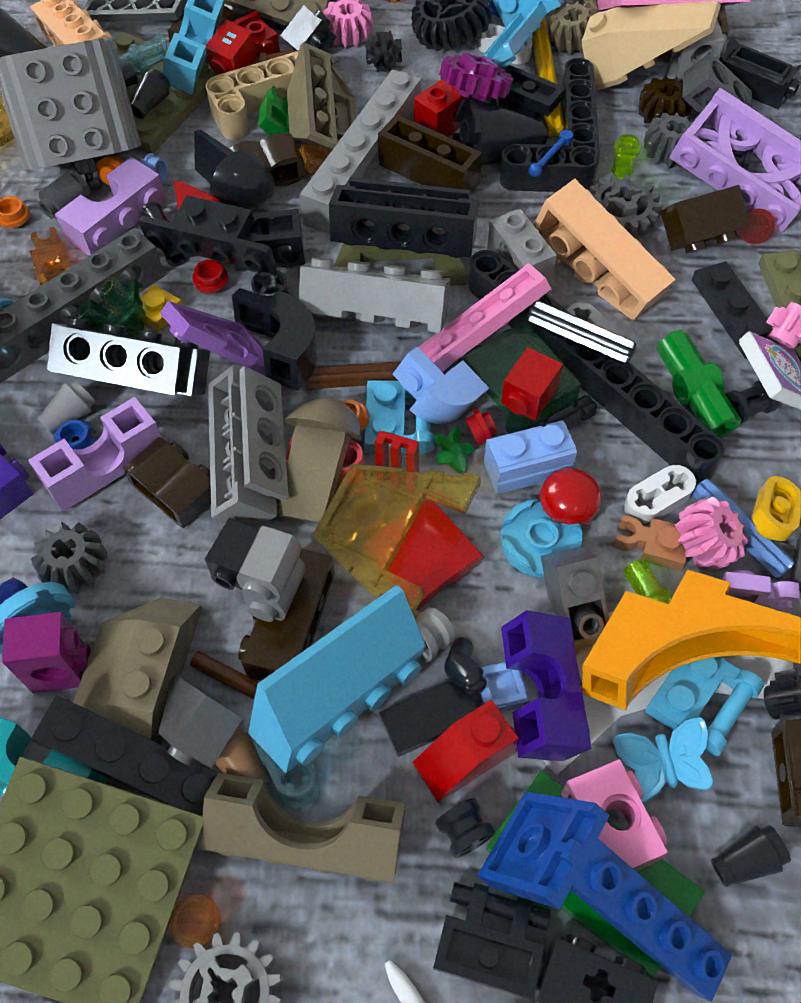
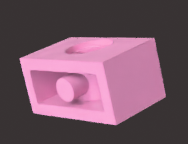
[561,759,668,872]

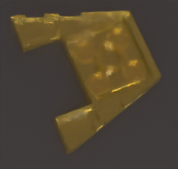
[313,464,482,614]

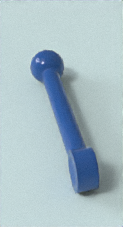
[529,130,573,177]

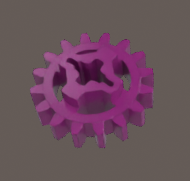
[439,52,513,101]

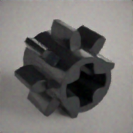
[365,31,402,72]
[764,668,801,722]

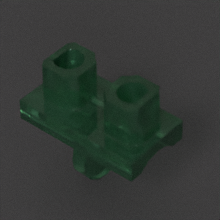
[78,276,146,336]

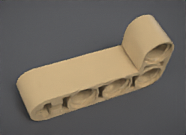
[205,51,299,140]

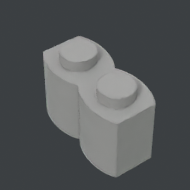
[237,526,306,622]

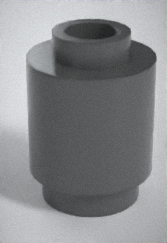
[38,172,91,219]

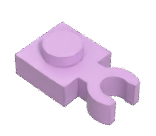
[721,570,800,611]

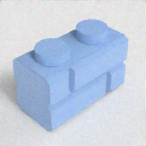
[484,420,577,494]

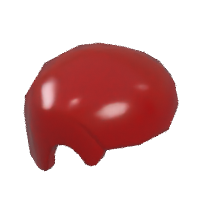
[539,467,602,525]

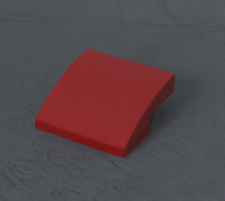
[363,498,485,611]

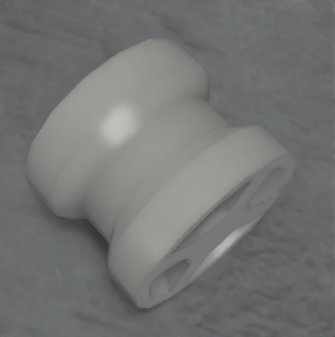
[416,608,455,663]

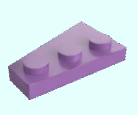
[160,301,265,376]

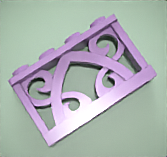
[670,88,801,232]

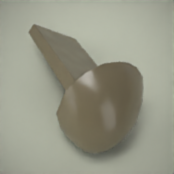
[278,397,361,524]

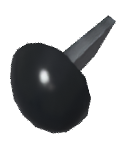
[194,130,275,210]

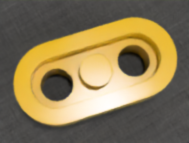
[752,476,801,541]

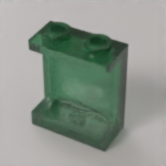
[463,323,581,434]

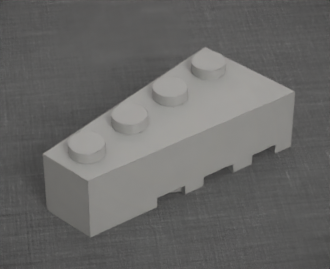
[298,258,451,333]

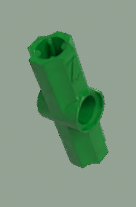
[656,330,742,438]

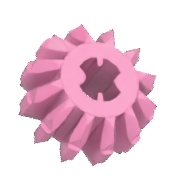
[323,0,373,48]
[675,497,748,571]

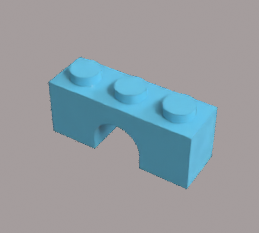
[163,0,225,95]

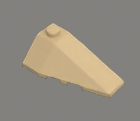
[581,1,721,91]

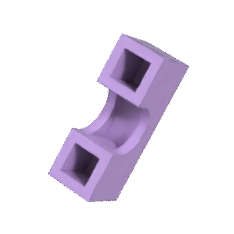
[55,157,166,256]
[28,397,162,512]

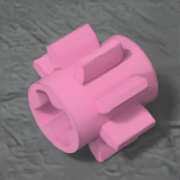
[766,302,801,350]

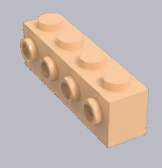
[29,0,117,50]

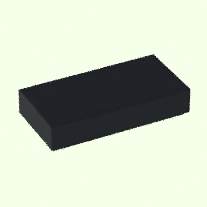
[379,681,477,757]

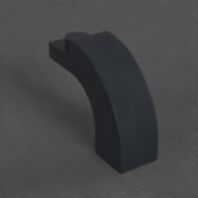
[232,288,317,391]

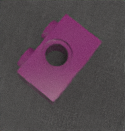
[2,612,91,693]

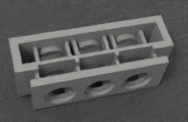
[208,365,289,528]

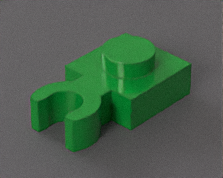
[258,86,289,135]

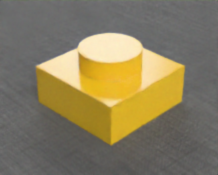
[130,284,182,332]

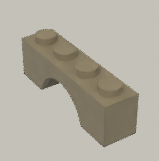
[201,772,406,883]

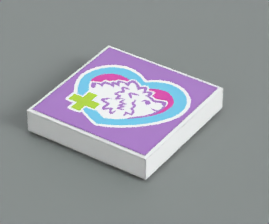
[739,331,801,410]

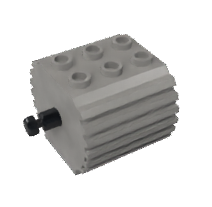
[0,38,141,190]

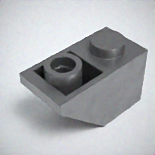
[540,546,609,649]

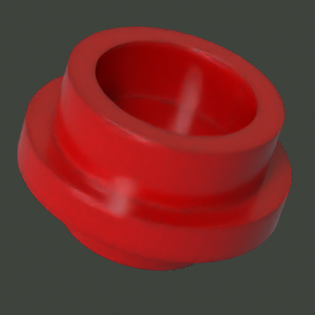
[192,260,228,294]
[465,408,498,446]

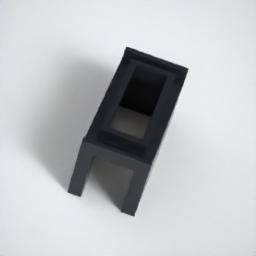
[719,38,801,110]

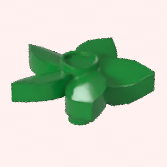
[434,426,475,473]

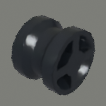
[251,270,289,298]
[435,798,496,858]

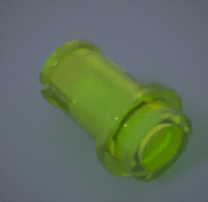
[611,134,641,179]
[623,559,671,604]

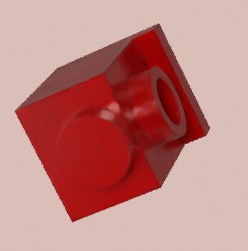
[233,10,280,56]

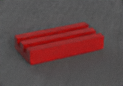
[374,430,419,496]

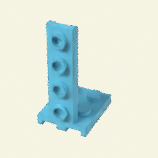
[482,0,564,69]

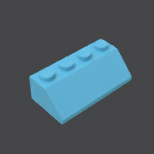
[248,585,426,773]

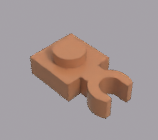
[614,516,687,571]

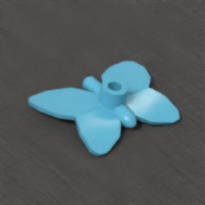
[613,716,714,803]

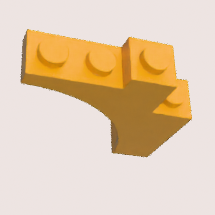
[582,569,801,710]

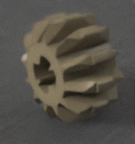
[548,0,598,55]

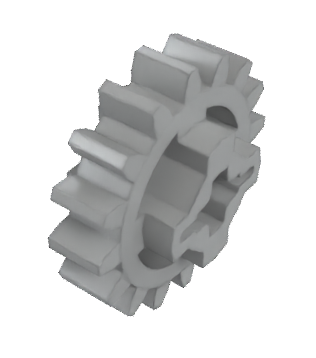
[169,932,283,1003]

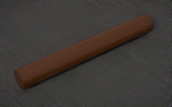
[190,651,259,699]

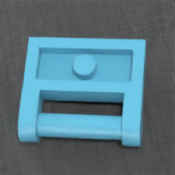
[364,380,435,453]
[645,657,764,757]

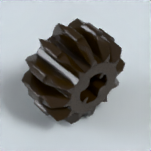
[638,75,693,124]

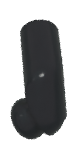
[444,637,487,696]

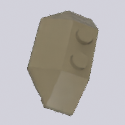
[287,42,356,150]
[73,597,202,744]

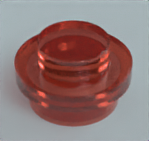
[739,208,775,244]

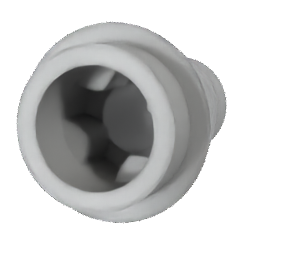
[37,379,96,435]

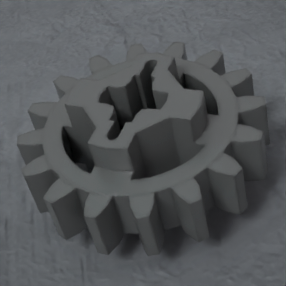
[589,174,662,238]

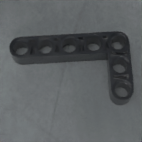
[499,58,600,192]

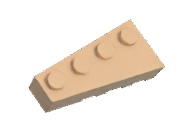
[534,179,676,321]

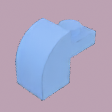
[393,346,489,425]

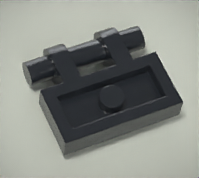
[433,882,551,1000]

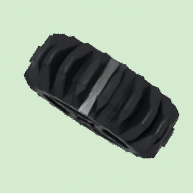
[411,0,492,51]

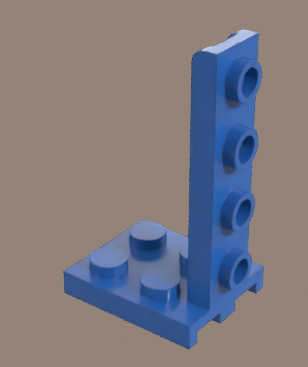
[477,792,732,1002]

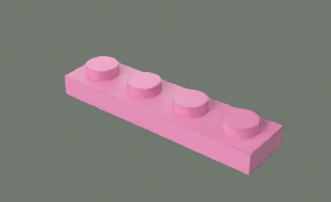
[419,263,552,373]

